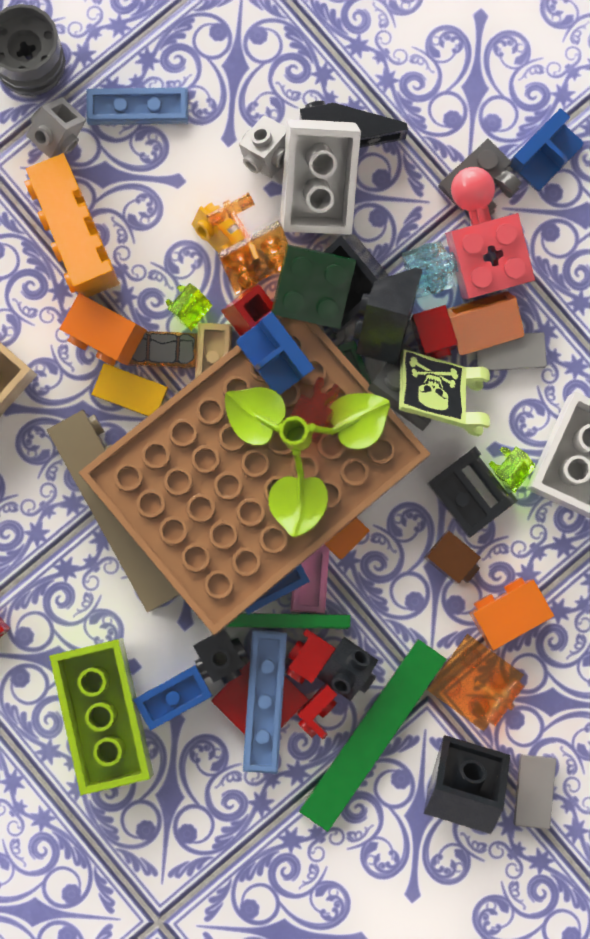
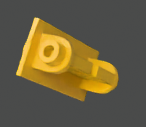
[191,202,258,272]

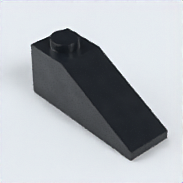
[299,101,408,148]

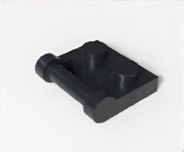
[427,446,518,538]

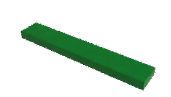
[299,639,447,832]

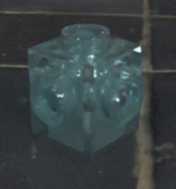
[402,241,458,298]

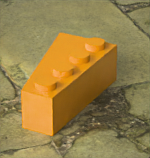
[24,153,120,297]

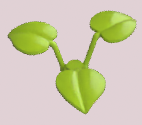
[225,387,390,537]

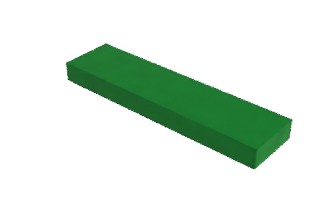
[226,613,351,629]

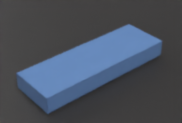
[86,87,189,125]

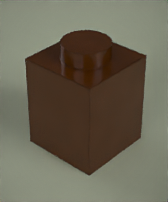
[424,530,481,584]

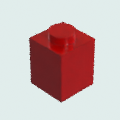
[221,284,273,337]
[410,305,458,360]

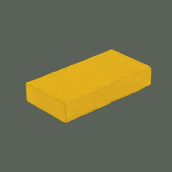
[91,363,168,417]

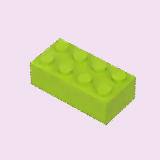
[49,638,154,796]

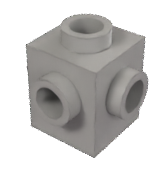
[26,97,86,158]
[239,115,286,179]

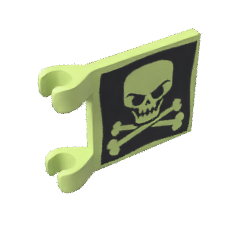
[399,349,490,436]

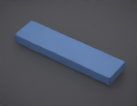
[243,630,287,774]

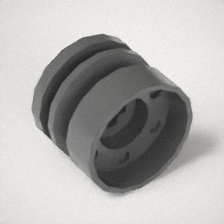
[0,4,66,96]

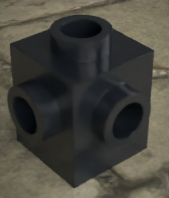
[193,628,247,684]
[317,637,379,701]

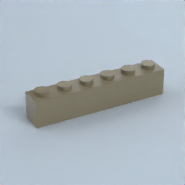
[47,410,180,612]

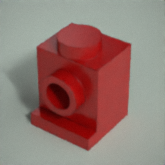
[285,628,336,684]

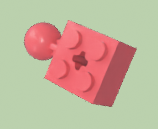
[445,167,535,299]

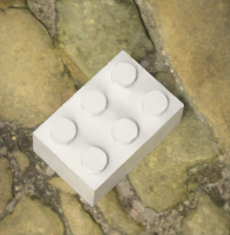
[280,119,361,235]
[526,392,590,518]

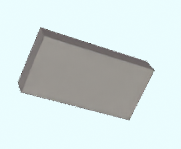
[476,332,547,371]
[513,754,556,829]

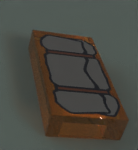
[128,331,197,369]

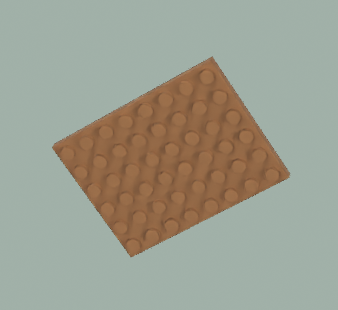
[78,315,430,636]

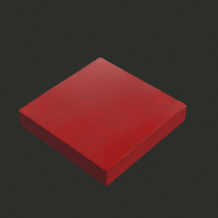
[211,661,309,735]

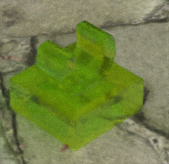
[165,283,213,331]
[489,447,536,493]

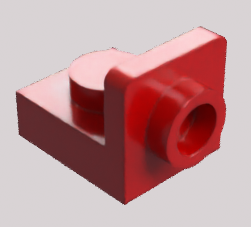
[297,684,338,739]

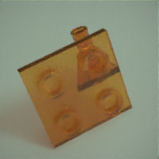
[206,192,288,295]
[427,634,525,731]

